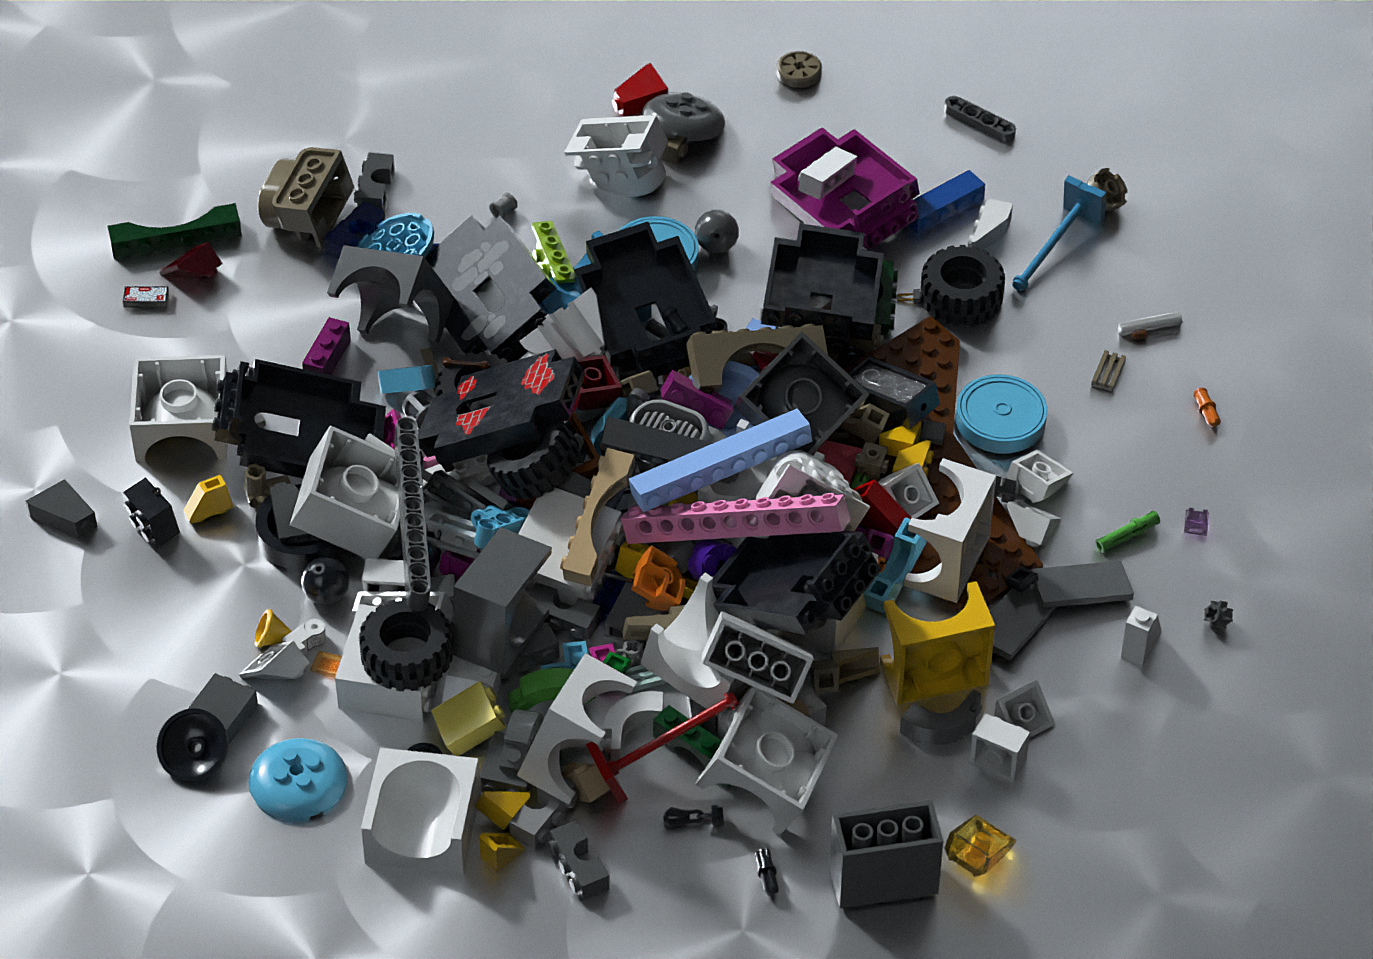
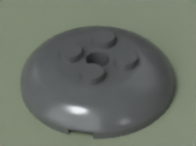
[642,92,726,141]

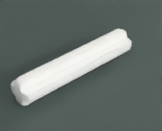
[1118,312,1182,336]

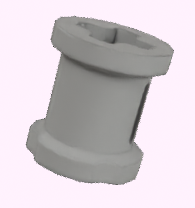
[489,192,518,219]

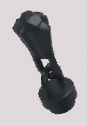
[663,805,724,829]

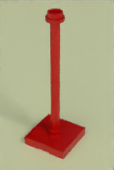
[586,692,739,804]

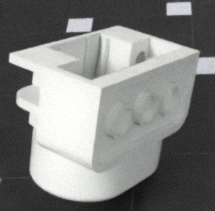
[564,115,668,197]
[755,450,870,531]

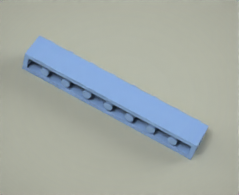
[629,409,812,512]

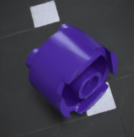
[688,539,737,581]

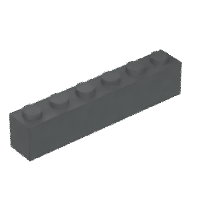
[599,417,740,484]

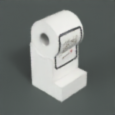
[282,619,326,657]

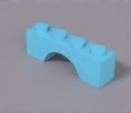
[863,517,927,614]

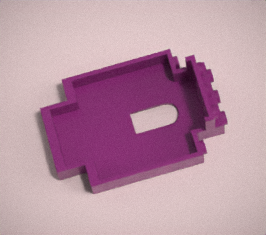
[770,127,920,250]

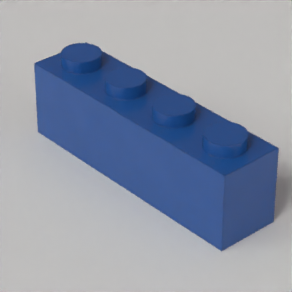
[907,170,985,235]

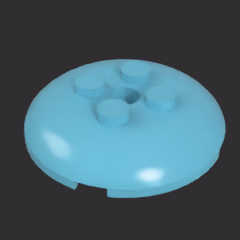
[357,213,435,258]
[248,738,347,821]

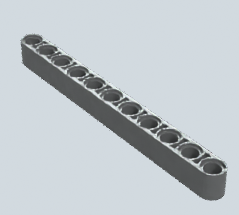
[394,417,431,611]

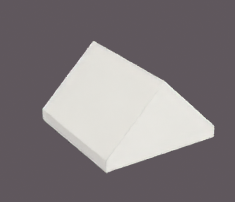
[994,680,1055,738]

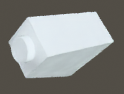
[1121,606,1162,667]

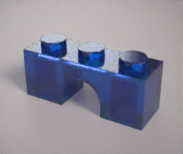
[324,201,385,260]

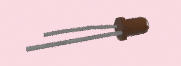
[1131,321,1184,340]

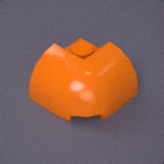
[631,546,686,611]

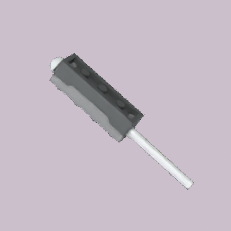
[365,433,493,521]

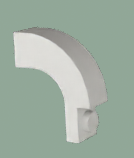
[602,691,663,762]

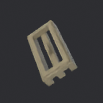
[1091,350,1126,392]

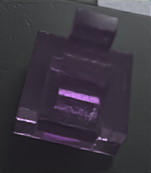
[1184,508,1209,536]

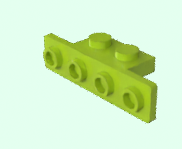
[532,221,575,284]

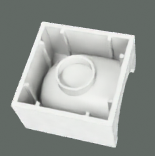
[129,355,228,462]
[290,425,400,559]
[361,748,481,874]

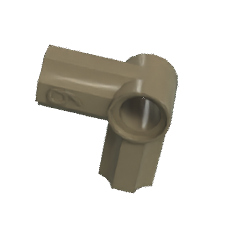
[243,464,291,508]

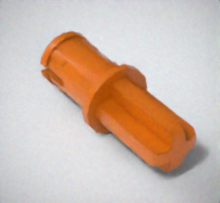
[1193,387,1221,428]

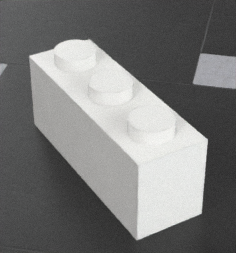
[798,147,857,200]

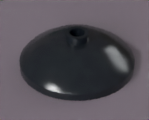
[156,708,229,782]

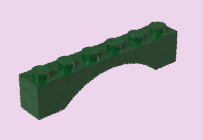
[107,203,242,259]

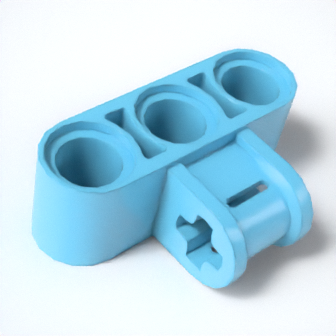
[378,365,436,394]
[471,504,530,549]

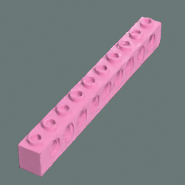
[621,493,851,544]

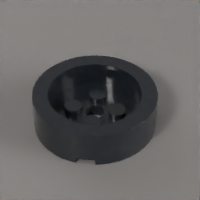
[255,484,345,573]

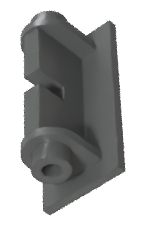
[994,476,1025,503]

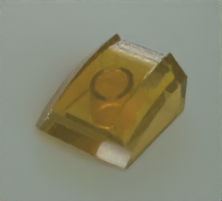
[944,815,1017,877]

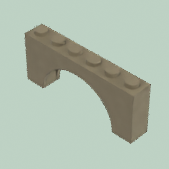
[686,324,828,394]

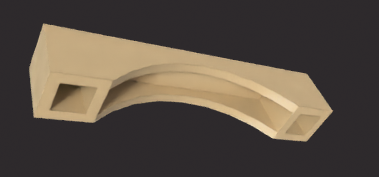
[560,448,635,587]

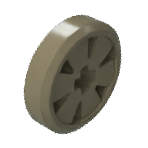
[777,51,822,88]

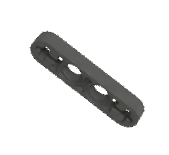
[944,96,1016,142]

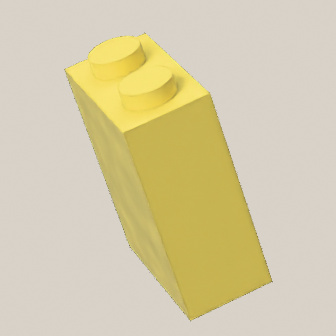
[431,681,506,756]

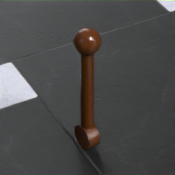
[442,357,489,370]

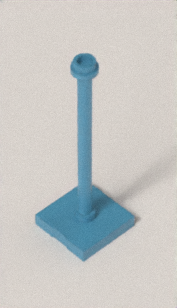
[1012,175,1106,291]

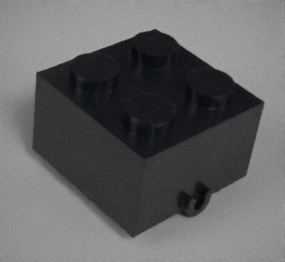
[123,477,180,548]

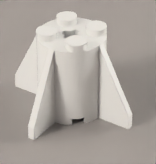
[520,288,606,360]

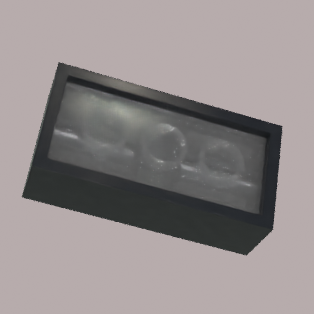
[847,356,940,429]

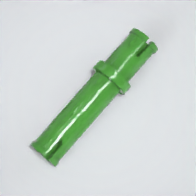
[1095,510,1160,553]

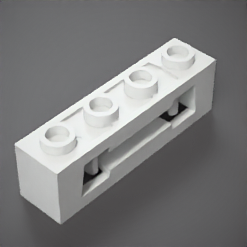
[424,506,483,559]

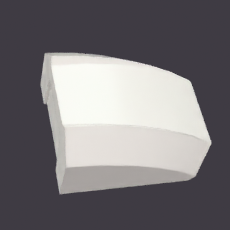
[1007,450,1074,503]

